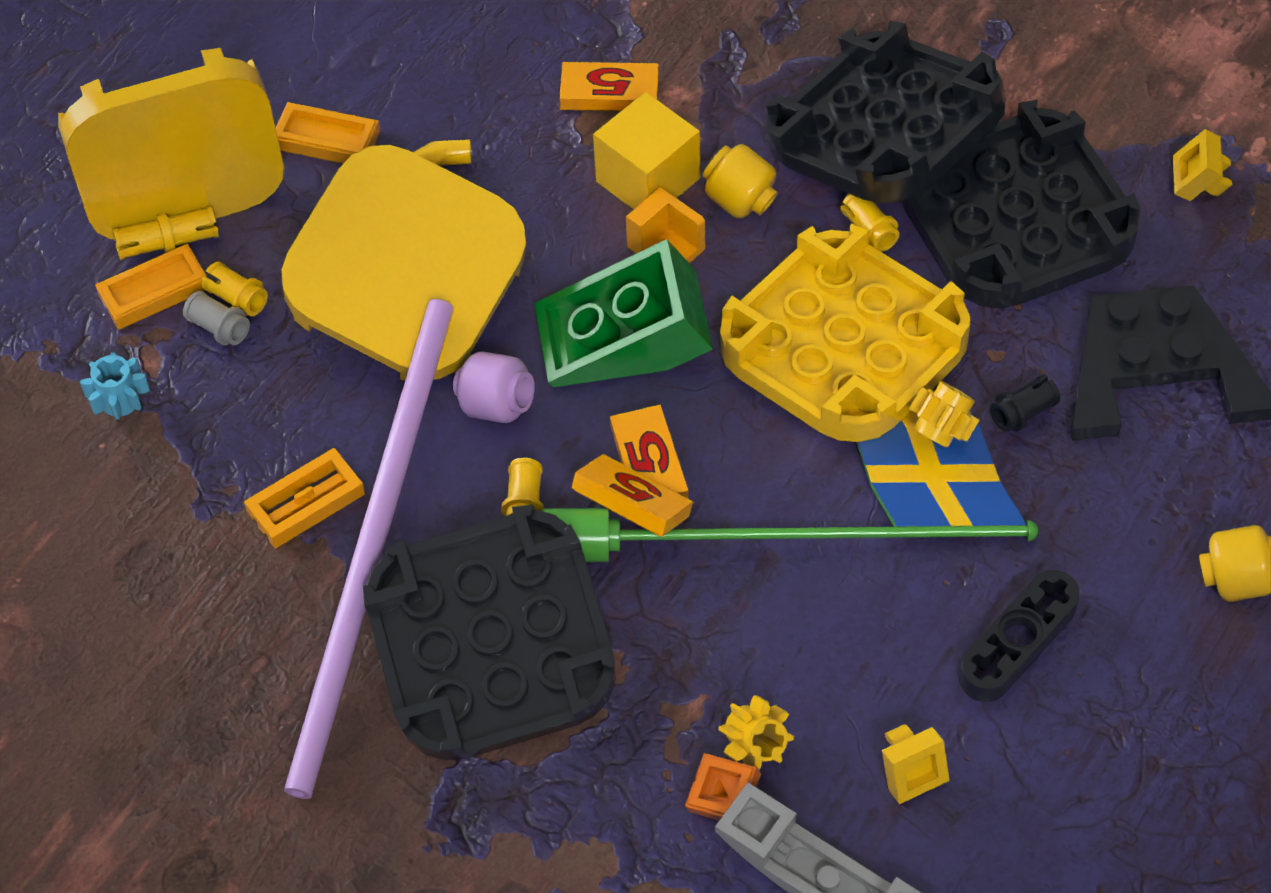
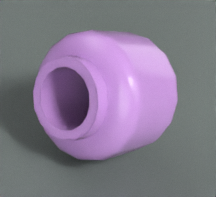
[453,351,535,423]

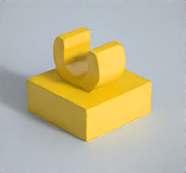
[1173,129,1232,201]
[882,724,950,804]

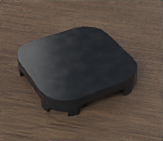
[766,21,1006,203]
[902,100,1141,308]
[363,505,616,761]

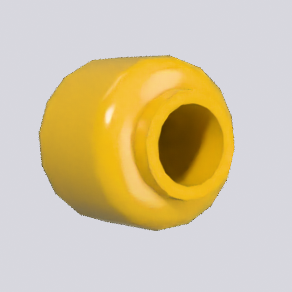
[702,144,778,219]
[1199,525,1271,602]

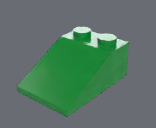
[534,239,713,388]

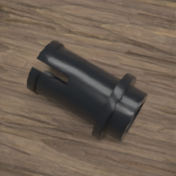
[990,375,1060,432]

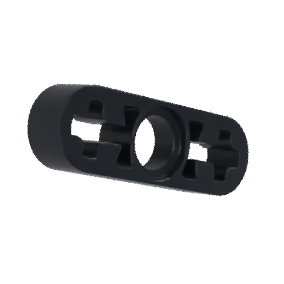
[959,570,1080,702]

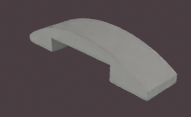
[715,783,921,893]

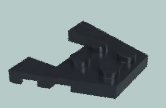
[1071,285,1271,441]

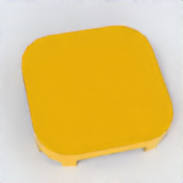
[58,48,284,240]
[281,145,526,381]
[720,223,970,442]

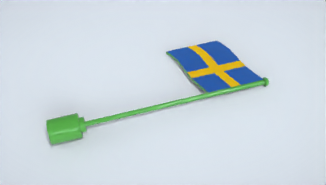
[543,410,1038,563]

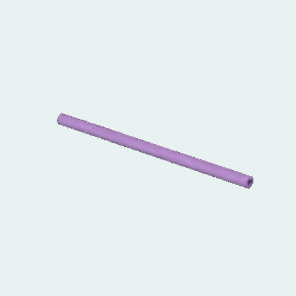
[284,299,454,799]

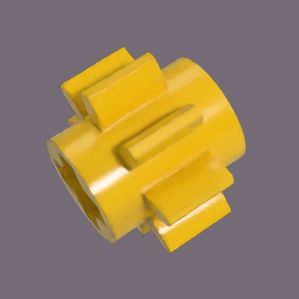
[909,381,980,447]
[718,695,794,770]

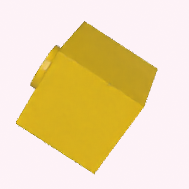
[593,92,700,210]

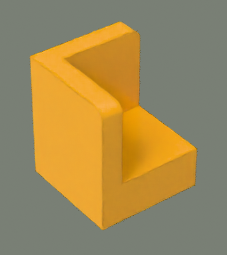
[626,187,705,264]

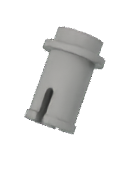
[183,291,250,346]

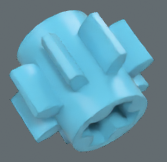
[80,352,150,420]

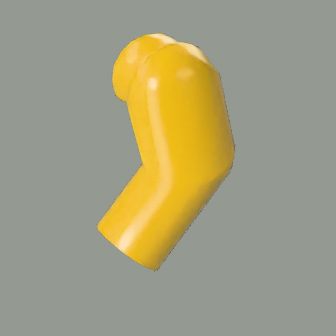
[413,139,472,166]

